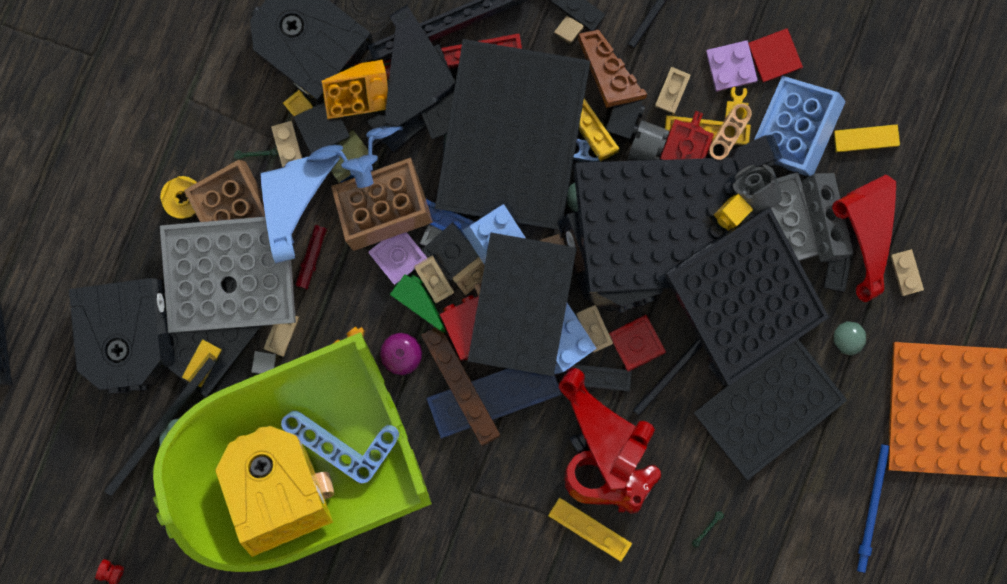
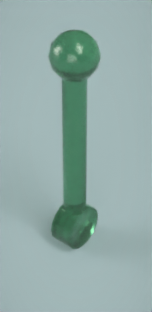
[234,148,278,160]
[692,511,724,548]

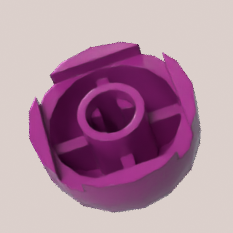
[380,333,423,375]

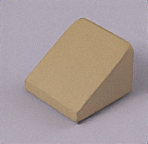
[554,16,584,45]

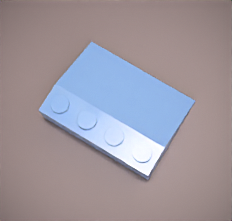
[754,76,846,177]

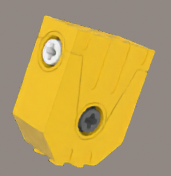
[215,426,333,557]

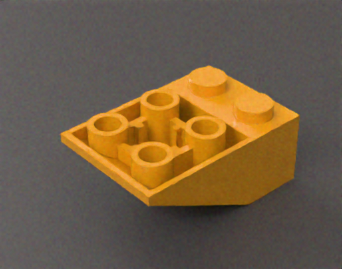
[322,60,388,119]

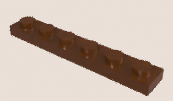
[421,327,500,446]

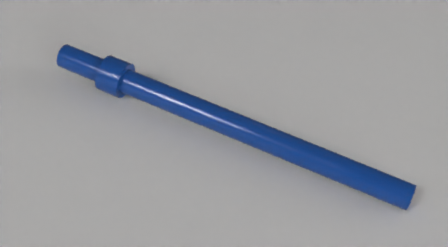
[857,444,890,573]

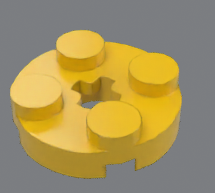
[160,176,197,219]

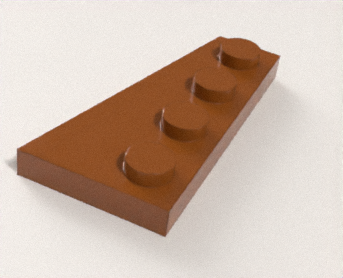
[578,30,647,108]

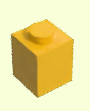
[714,194,753,230]

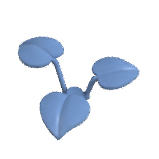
[306,125,403,188]

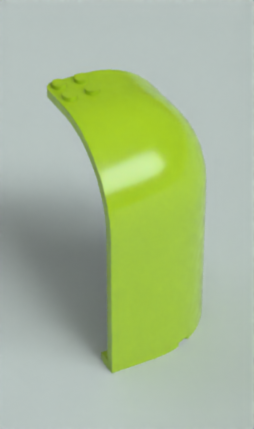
[153,332,432,572]

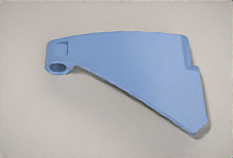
[261,155,340,263]

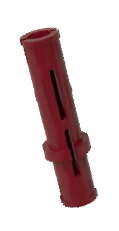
[295,225,327,290]

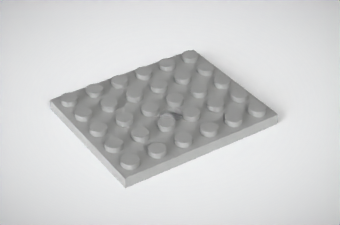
[160,217,296,333]

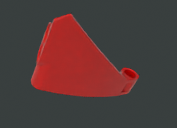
[832,175,896,302]

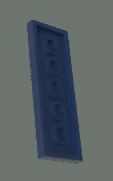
[427,368,562,438]

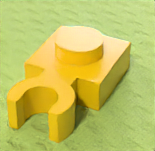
[725,87,749,120]

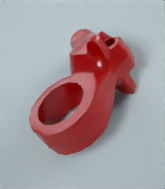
[564,451,661,514]

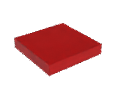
[748,28,803,83]
[609,315,666,372]

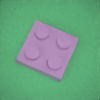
[706,40,758,92]
[368,232,427,285]

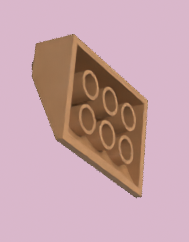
[331,158,433,251]
[184,160,265,222]

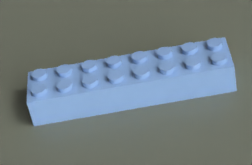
[462,204,597,374]

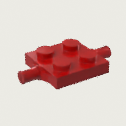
[659,111,714,160]

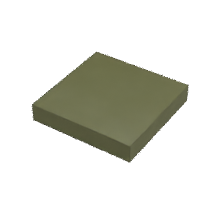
[331,130,368,183]

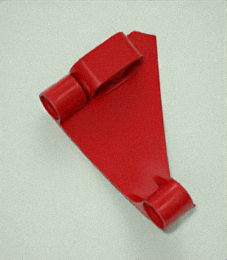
[559,368,655,490]

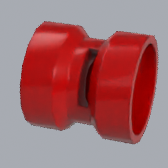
[95,559,124,584]

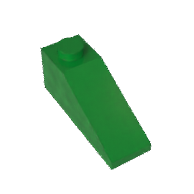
[390,274,447,334]

